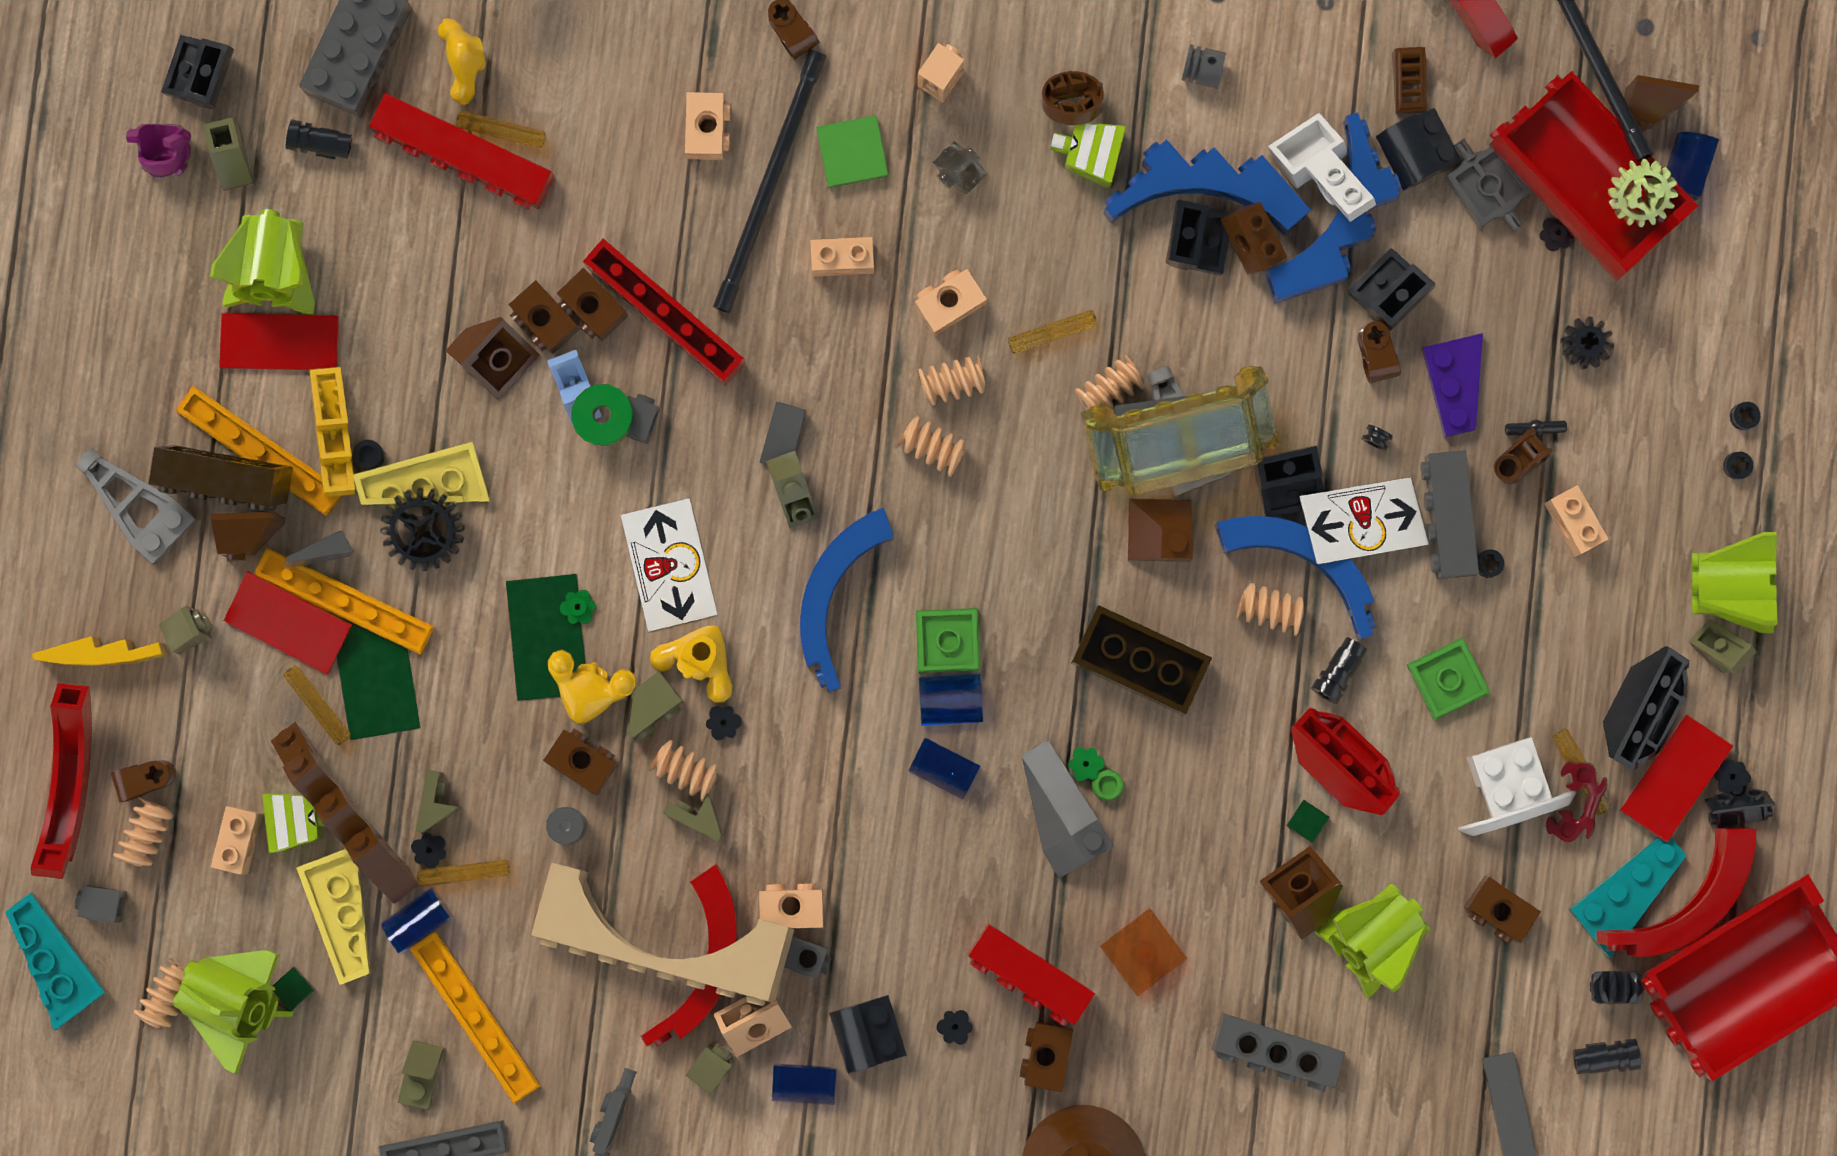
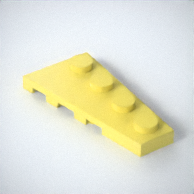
[353,441,491,505]
[296,849,371,985]

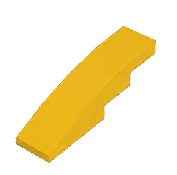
[309,367,355,497]
[32,636,168,666]

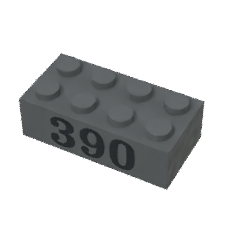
[299,0,412,118]

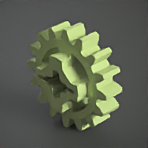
[1608,159,1678,227]

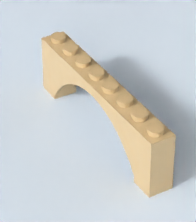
[531,862,794,1006]

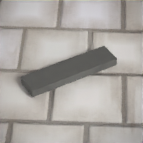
[1482,1052,1536,1156]
[379,1120,509,1156]

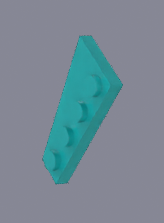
[1568,837,1687,958]
[5,892,107,1031]

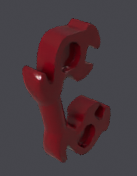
[1546,760,1608,842]

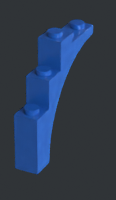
[1265,112,1401,304]
[1104,139,1311,235]

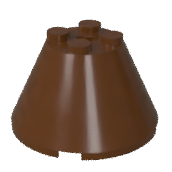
[1022,1105,1145,1156]

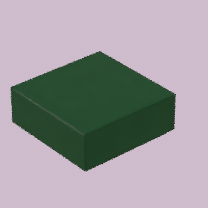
[1286,800,1330,843]
[272,966,316,1011]

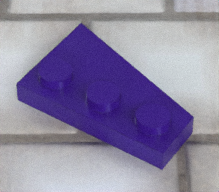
[1422,333,1483,438]

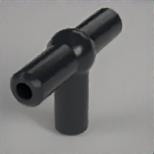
[1505,419,1567,454]

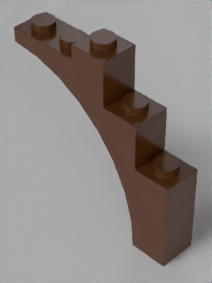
[271,722,419,904]

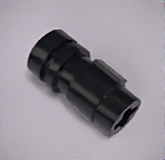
[285,119,352,160]
[1311,637,1367,704]
[1573,1038,1641,1074]

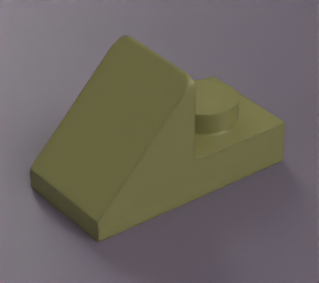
[1689,619,1757,675]
[416,770,462,833]
[663,794,723,842]
[398,1040,444,1110]

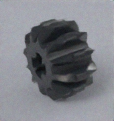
[1560,316,1614,370]
[1590,971,1644,1004]

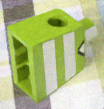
[1050,123,1126,188]
[262,794,325,853]

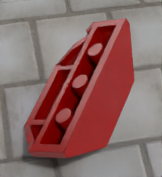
[1291,708,1401,816]

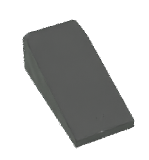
[759,401,807,465]
[284,530,353,568]

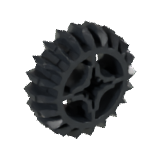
[380,487,465,571]

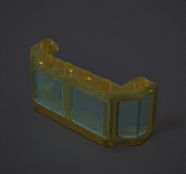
[1081,366,1280,496]

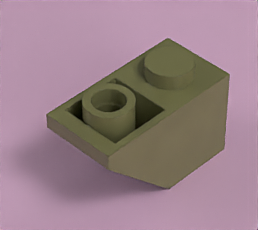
[203,117,254,191]
[766,451,819,528]
[159,606,213,654]
[628,671,683,740]
[685,1043,734,1095]

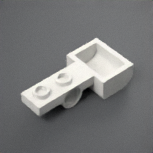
[1268,113,1376,222]

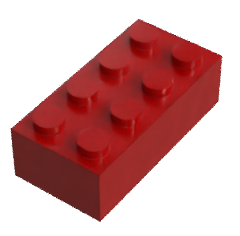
[967,923,1096,1027]

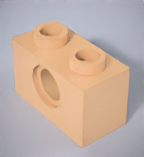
[918,43,964,103]
[685,92,731,160]
[810,237,874,277]
[915,269,987,337]
[1544,485,1608,557]
[211,806,263,875]
[759,883,824,928]
[714,996,792,1057]

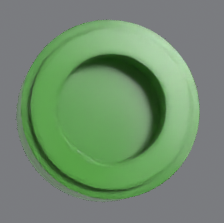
[1092,770,1123,801]

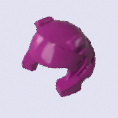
[126,124,191,178]

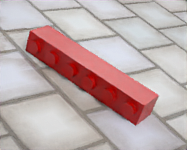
[369,93,555,210]
[583,238,746,386]

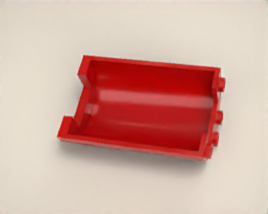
[1489,71,1698,281]
[1640,874,1837,1081]

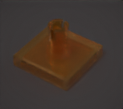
[1100,908,1187,996]

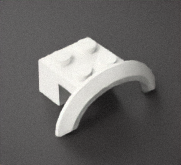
[1458,737,1576,836]

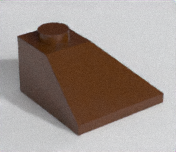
[1624,75,1699,132]
[445,317,540,399]
[1128,499,1193,562]
[211,512,285,562]
[1259,846,1343,940]

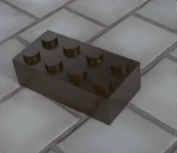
[149,445,293,511]
[1071,605,1212,716]

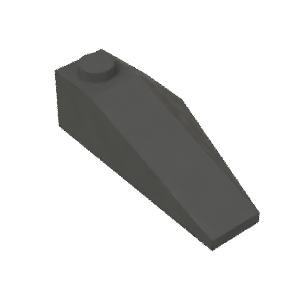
[1021,740,1114,878]

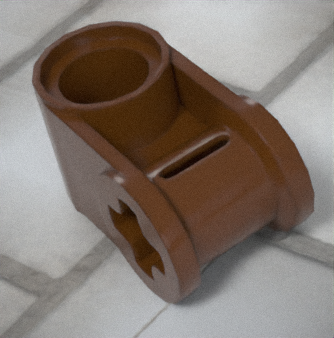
[768,0,820,60]
[1357,321,1401,384]
[1494,428,1554,484]
[111,760,176,803]

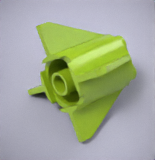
[210,209,315,315]
[1691,532,1778,633]
[1314,883,1431,998]
[173,950,294,1074]

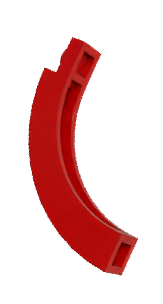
[1448,0,1518,59]
[30,683,92,879]
[1596,827,1757,957]
[640,864,738,1047]

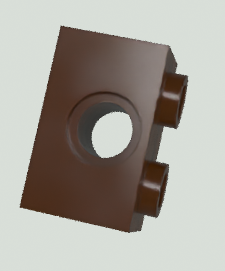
[1220,201,1287,274]
[557,268,628,341]
[508,280,580,354]
[543,728,618,796]
[1464,876,1541,944]
[1019,1022,1073,1092]

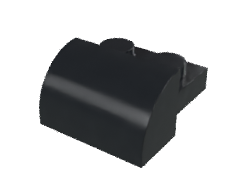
[161,35,234,109]
[1376,108,1462,191]
[1166,199,1231,276]
[1348,248,1436,331]
[1254,445,1324,517]
[829,995,907,1073]

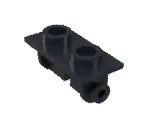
[1705,789,1775,827]

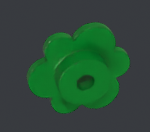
[560,590,596,624]
[1068,747,1105,782]

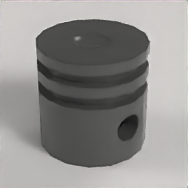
[1181,44,1226,89]
[546,807,587,844]

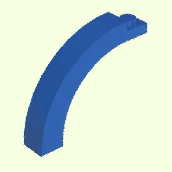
[800,507,894,692]
[1215,516,1375,641]

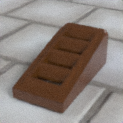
[1392,47,1427,114]

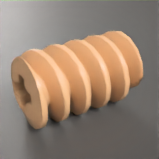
[918,355,985,406]
[1075,355,1145,418]
[897,415,966,477]
[1236,583,1304,636]
[648,740,718,802]
[113,797,174,867]
[133,960,185,1031]

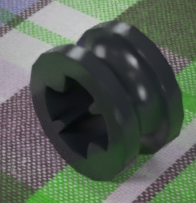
[1729,401,1761,430]
[1361,424,1393,451]
[1723,451,1754,479]
[1477,549,1504,578]

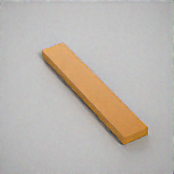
[175,386,342,517]
[253,547,435,655]
[409,931,541,1104]

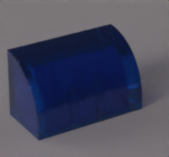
[1667,132,1719,202]
[919,674,983,726]
[908,738,980,799]
[381,886,454,954]
[772,1063,837,1105]

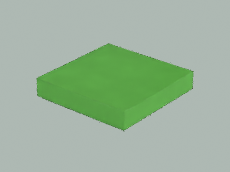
[816,115,888,188]
[916,608,980,673]
[1406,637,1490,721]

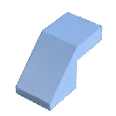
[547,350,602,427]

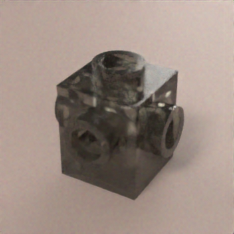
[932,141,988,195]

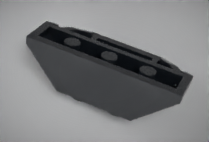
[1603,646,1689,771]

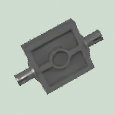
[1445,138,1532,232]
[589,1068,637,1156]

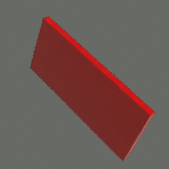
[219,313,339,371]
[223,571,352,675]
[1619,714,1733,843]

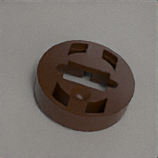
[1042,71,1104,126]

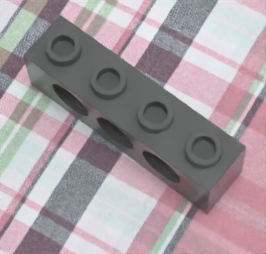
[1211,1013,1345,1092]

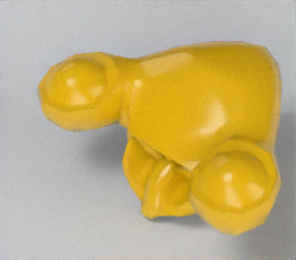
[437,18,486,105]
[649,625,733,703]
[548,650,636,725]

